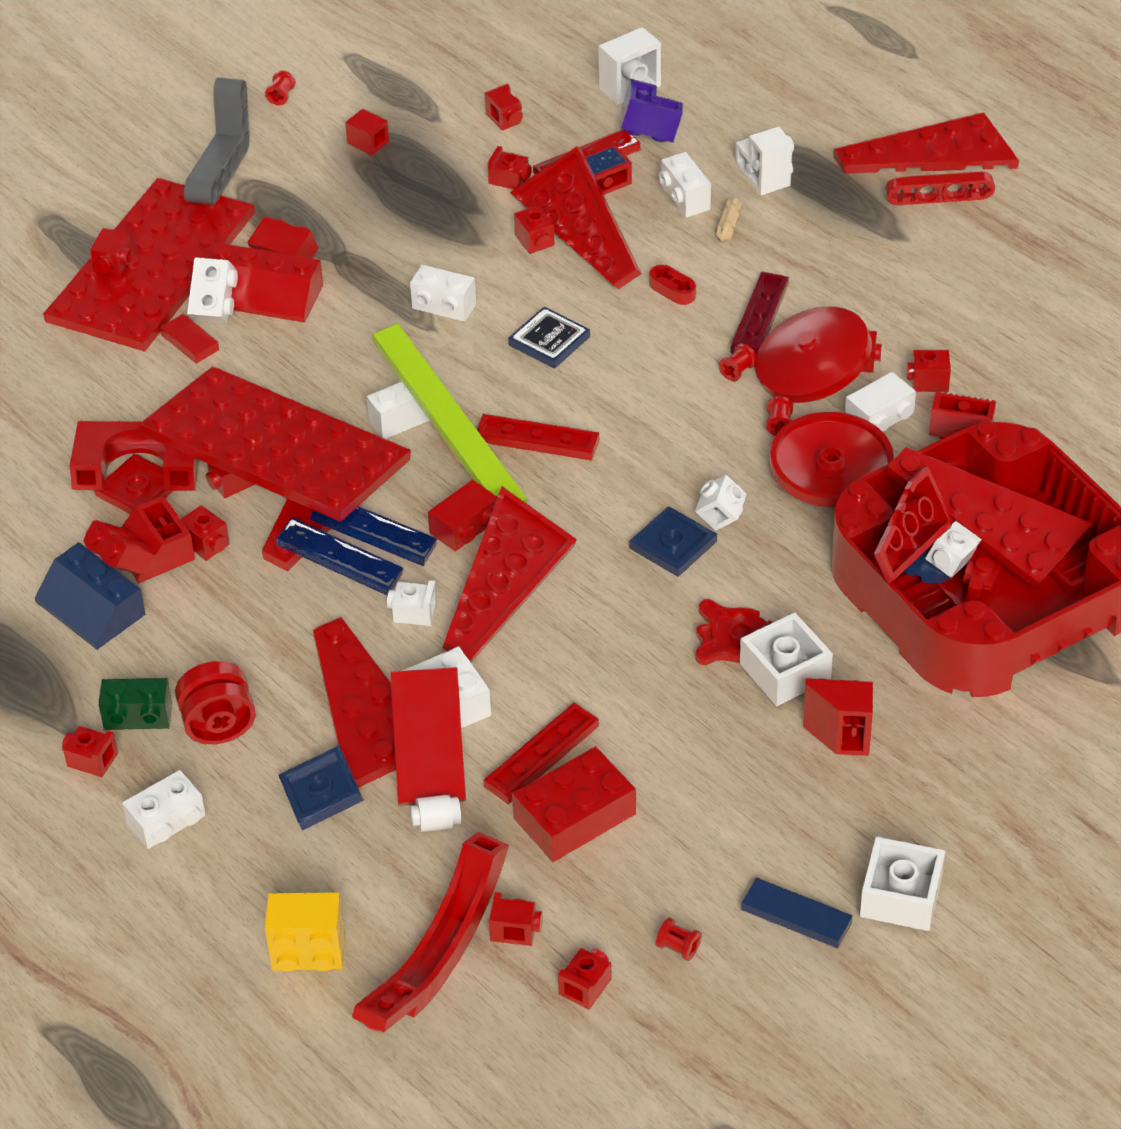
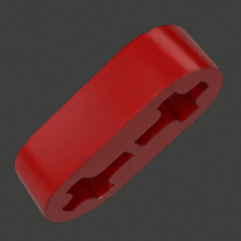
[649,264,696,305]

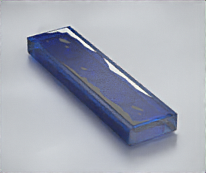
[310,506,437,567]
[276,517,403,596]

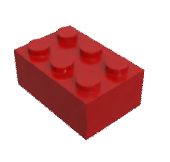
[512,746,636,862]

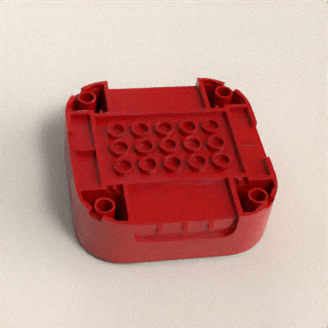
[831,421,1121,697]

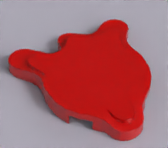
[695,599,773,665]

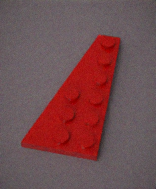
[834,112,1019,174]
[510,146,642,290]
[442,486,577,663]
[313,617,396,788]

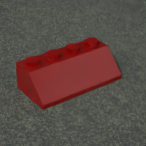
[204,242,323,323]

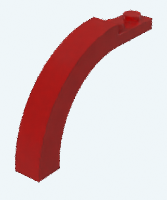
[352,832,509,1033]

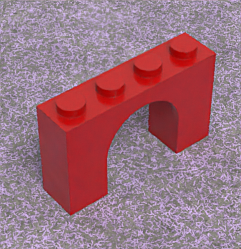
[69,421,199,491]

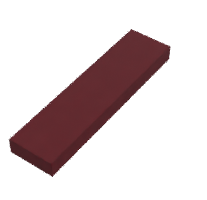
[730,271,789,355]

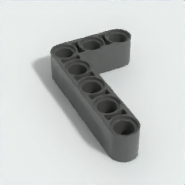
[184,77,250,205]

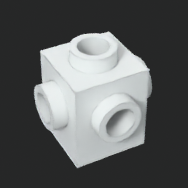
[695,475,747,531]

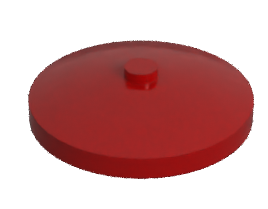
[755,306,872,403]
[770,412,894,507]

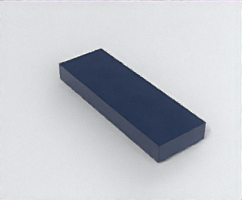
[741,877,853,949]

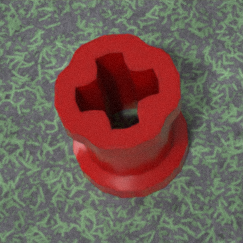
[265,70,296,106]
[719,344,757,382]
[766,396,793,436]
[655,917,702,961]

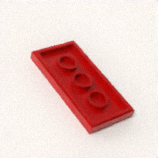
[390,667,466,806]

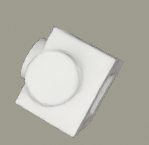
[926,521,982,578]
[387,581,437,626]

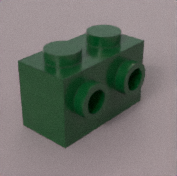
[98,678,173,730]

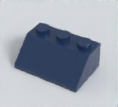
[35,542,146,650]

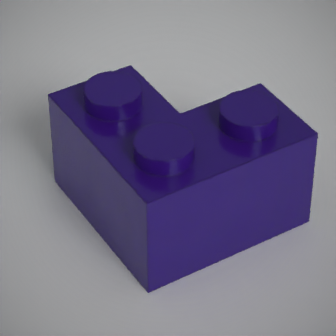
[621,78,683,142]

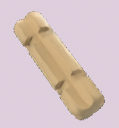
[716,197,743,242]

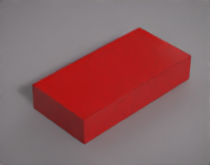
[160,314,219,364]

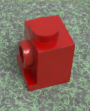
[485,83,523,131]
[487,146,532,190]
[62,726,118,777]
[489,892,543,946]
[558,948,612,1010]

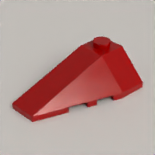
[874,467,954,583]

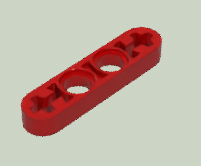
[885,171,995,206]

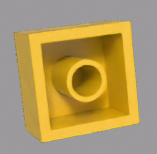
[265,892,345,972]

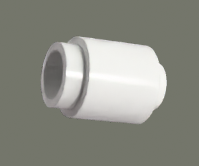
[410,794,461,832]

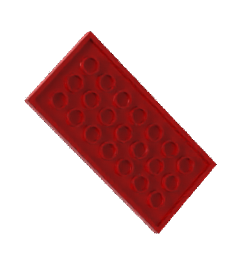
[43,178,255,352]
[139,366,411,522]

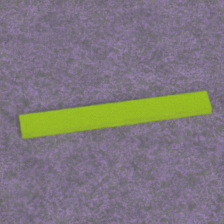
[372,323,527,503]

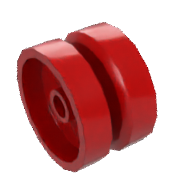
[175,661,256,745]

